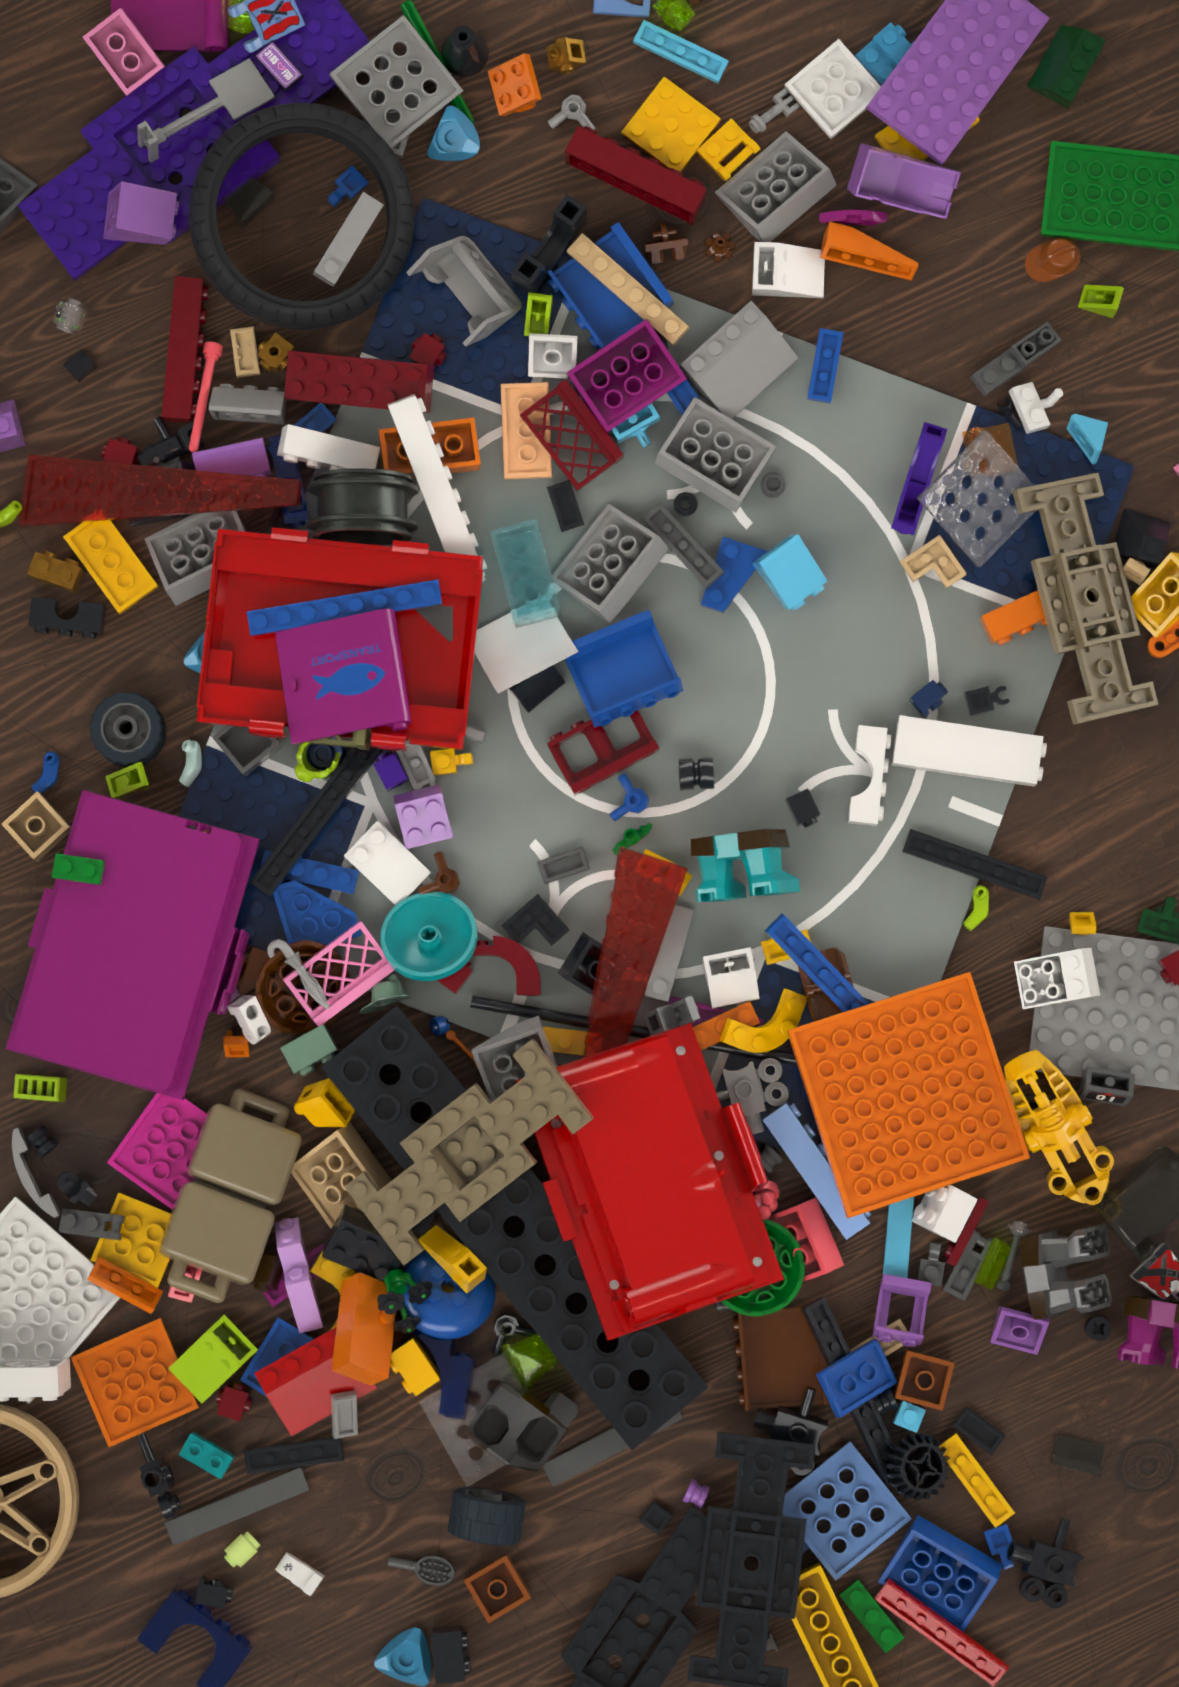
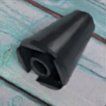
[441,26,489,77]

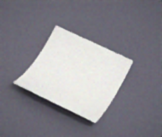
[475,595,579,693]

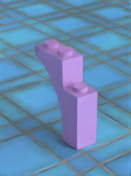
[275,1217,323,1334]

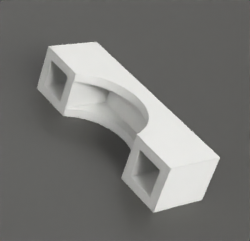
[848,725,891,826]

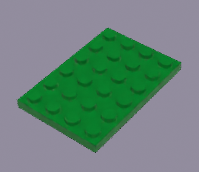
[1040,141,1179,251]

